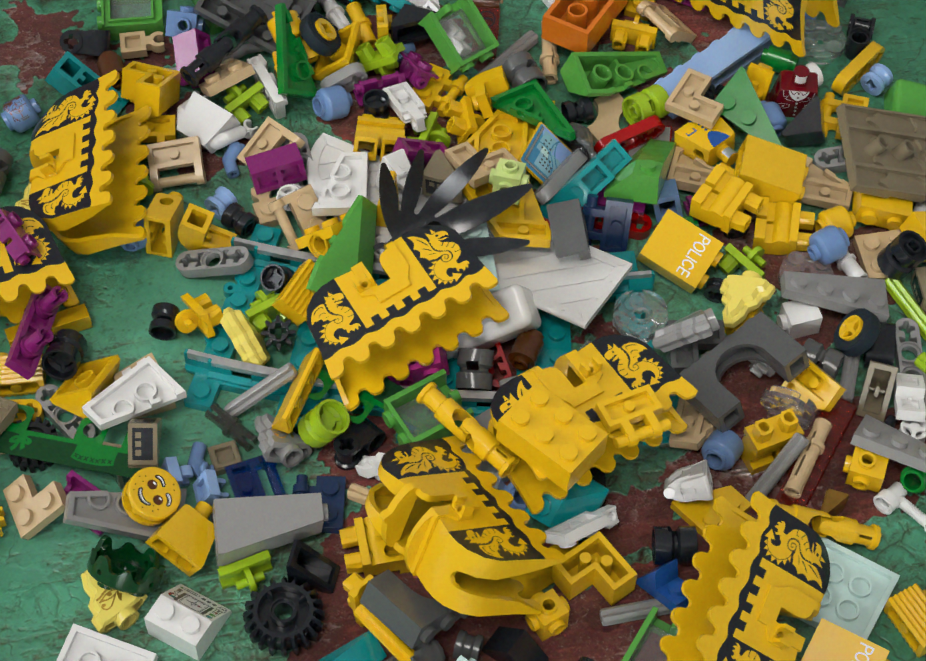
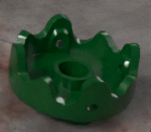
[87,535,166,597]

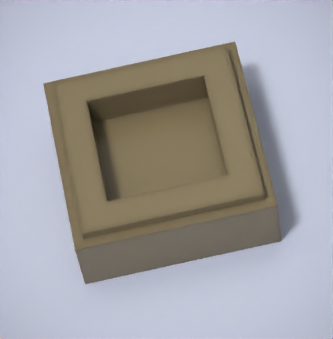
[207,440,243,476]

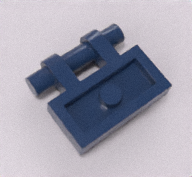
[583,194,634,252]
[292,474,346,534]

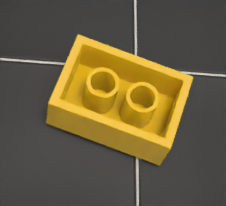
[496,382,609,492]

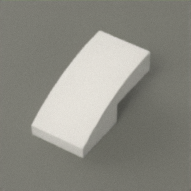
[894,373,926,422]

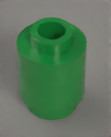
[760,44,799,73]
[900,466,926,493]

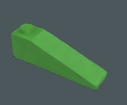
[560,51,668,97]
[604,139,676,205]
[306,195,377,294]

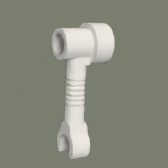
[873,482,926,532]

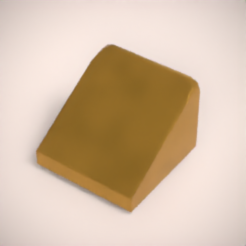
[820,489,849,516]

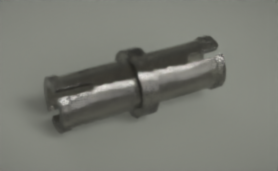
[205,403,258,452]

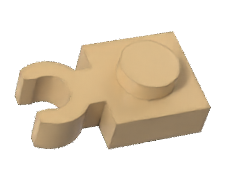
[119,31,165,59]
[251,187,280,227]

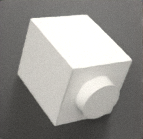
[776,300,823,339]

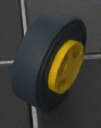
[299,12,341,57]
[833,308,881,357]

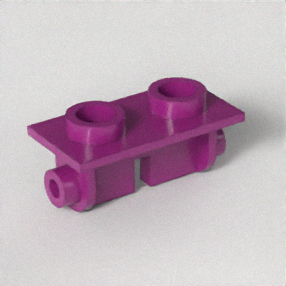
[399,50,439,89]
[353,71,406,107]
[0,208,42,266]

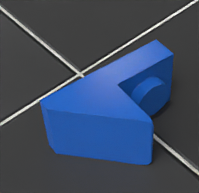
[636,559,689,611]

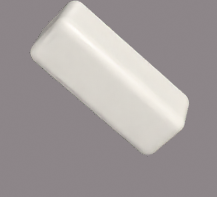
[447,284,541,359]

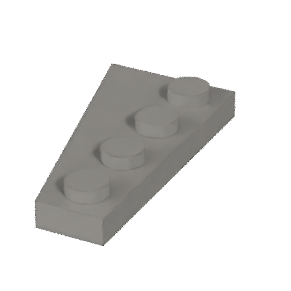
[780,271,890,322]

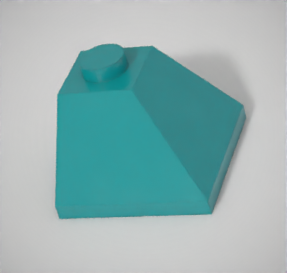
[525,479,610,541]

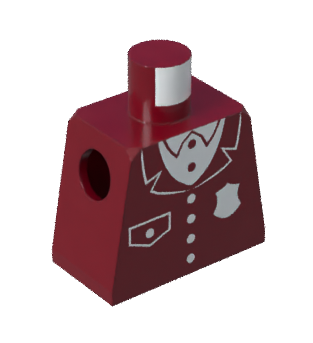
[769,65,818,118]

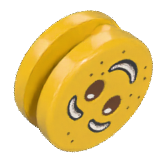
[122,467,181,526]

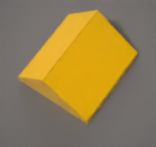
[312,21,361,81]
[49,354,120,419]

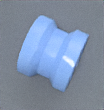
[860,63,893,96]
[204,186,238,220]

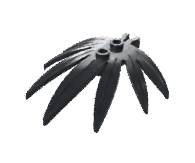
[373,148,533,262]

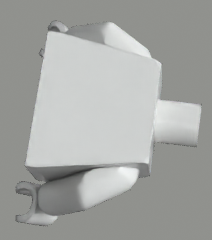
[176,91,259,154]

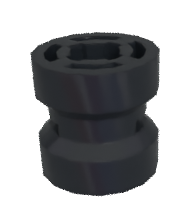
[363,89,390,119]
[561,96,594,124]
[221,202,259,239]
[260,264,295,293]
[148,302,180,341]

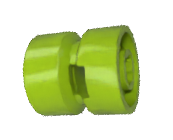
[622,84,670,125]
[298,399,350,448]

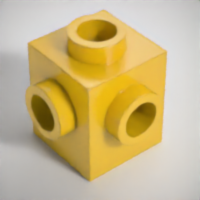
[842,446,889,493]
[525,588,570,642]

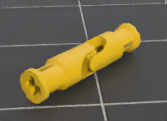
[416,382,520,478]
[770,498,881,550]

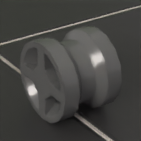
[453,629,484,661]

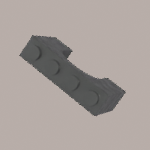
[679,311,810,433]
[360,569,469,649]

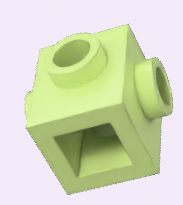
[489,158,530,205]

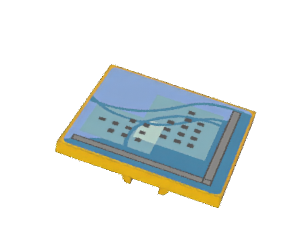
[518,122,572,184]

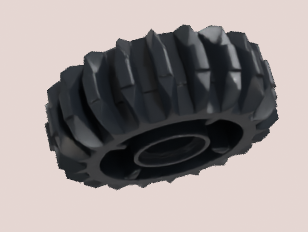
[243,576,325,657]

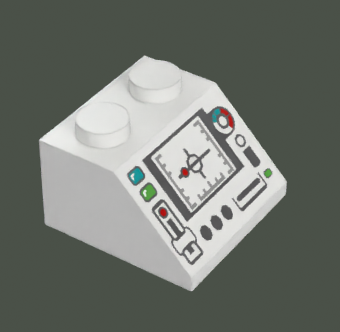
[144,584,232,661]

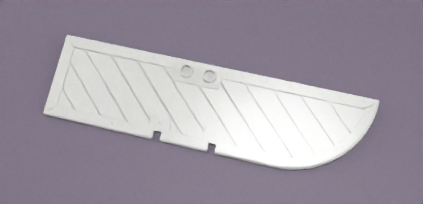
[306,133,633,329]

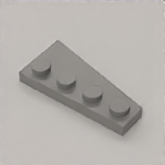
[850,414,926,473]
[63,489,187,541]

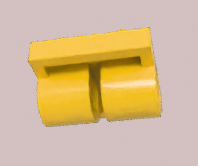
[295,213,347,258]

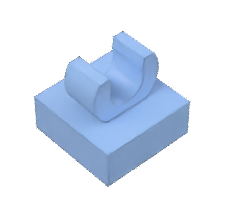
[161,456,194,487]
[192,469,229,506]

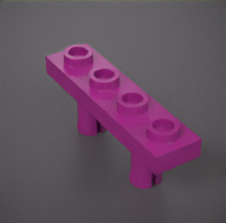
[4,284,68,380]

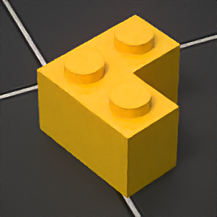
[121,61,181,118]
[551,531,637,606]

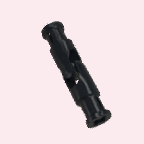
[180,5,269,87]

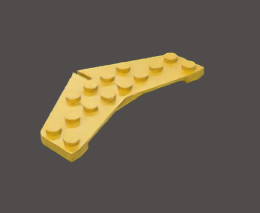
[450,101,555,248]

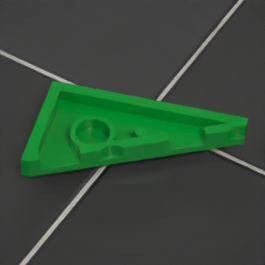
[275,3,317,99]
[714,66,782,146]
[490,79,576,141]

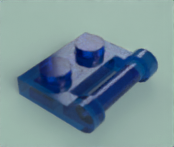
[225,455,288,498]

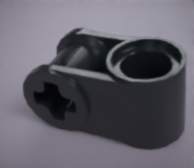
[844,13,876,60]
[60,30,111,56]
[333,418,386,471]

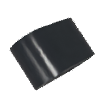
[862,322,896,368]

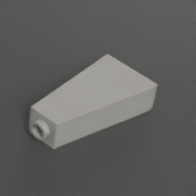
[213,493,328,566]

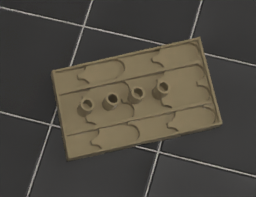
[836,103,926,203]

